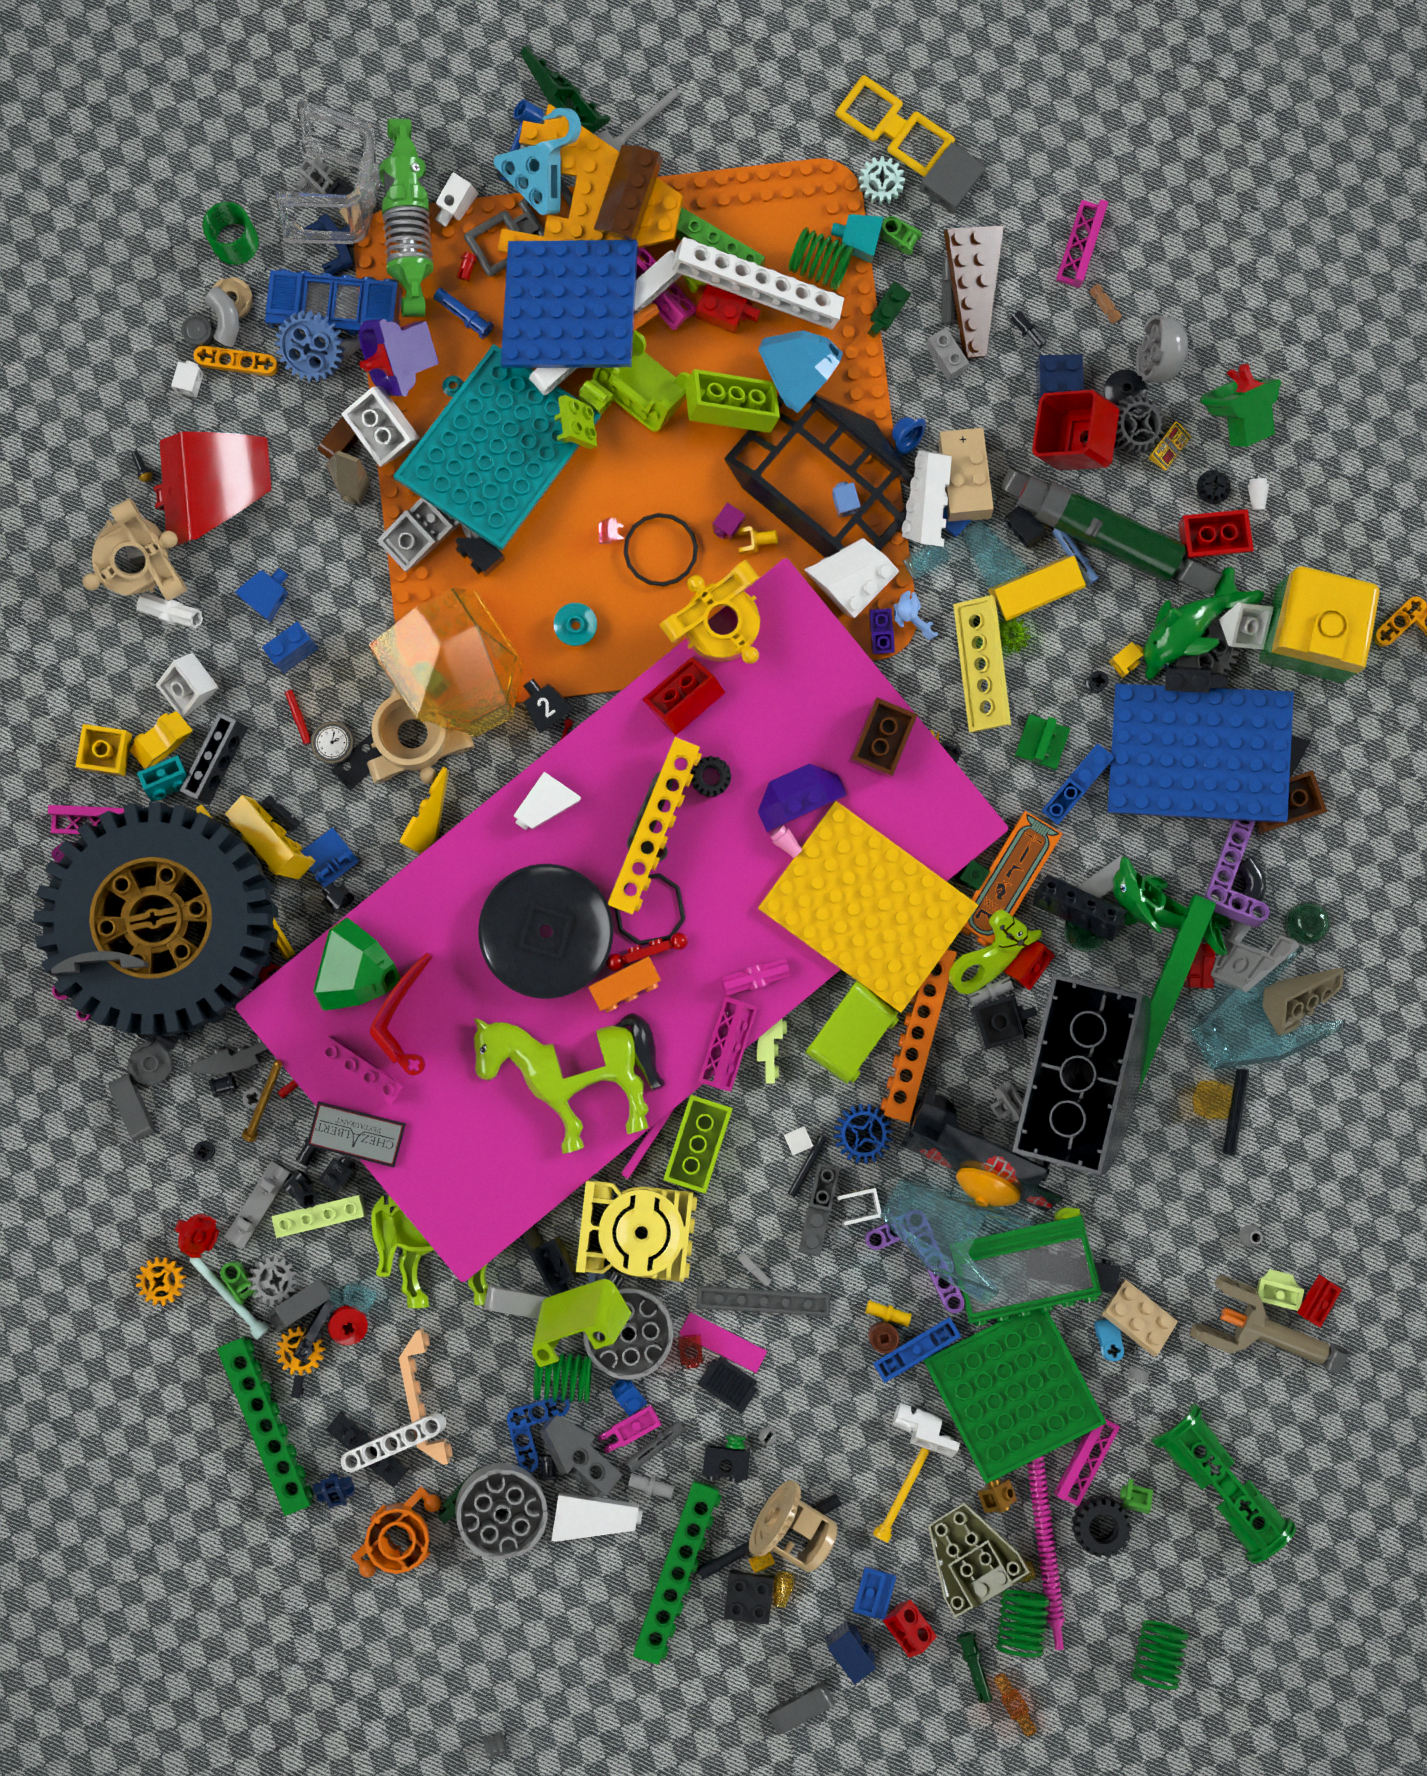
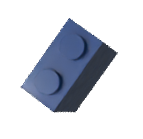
[262,621,319,674]

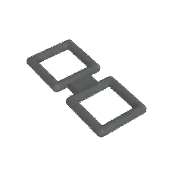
[464,178,573,277]

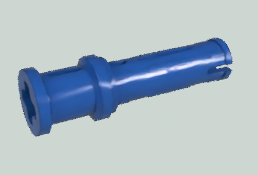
[433,288,494,340]

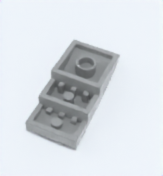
[377,498,461,572]

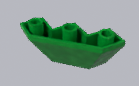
[313,918,402,1011]

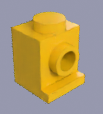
[1109,642,1144,678]

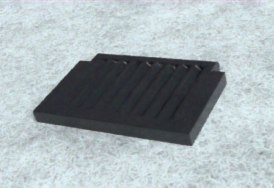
[697,1357,758,1414]

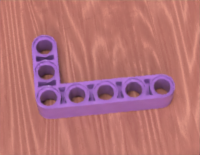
[1204,820,1270,927]
[865,1210,964,1313]

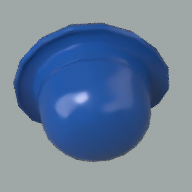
[892,417,926,455]

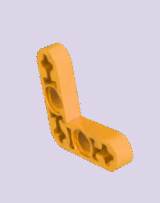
[1373,596,1427,647]

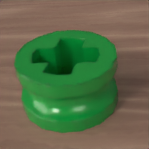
[725,1435,746,1449]

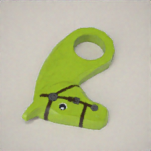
[949,910,1042,994]

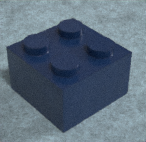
[1036,354,1084,405]
[825,1621,876,1685]

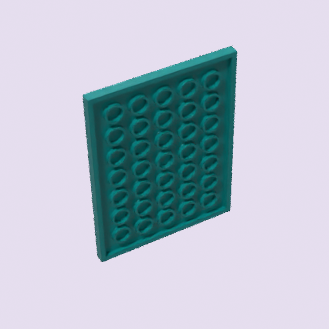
[393,344,601,551]

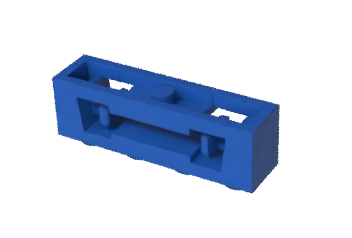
[873,1317,961,1384]

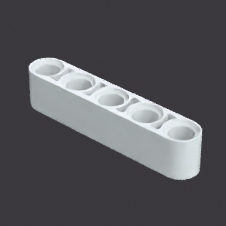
[341,1413,446,1472]

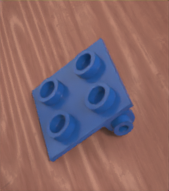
[301,827,359,888]

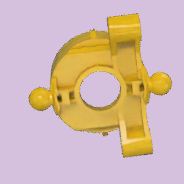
[659,560,760,664]

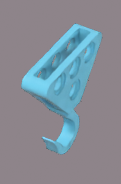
[494,108,581,215]

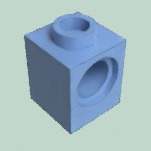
[832,482,861,518]

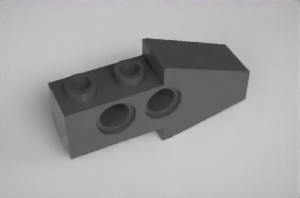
[539,1415,623,1497]

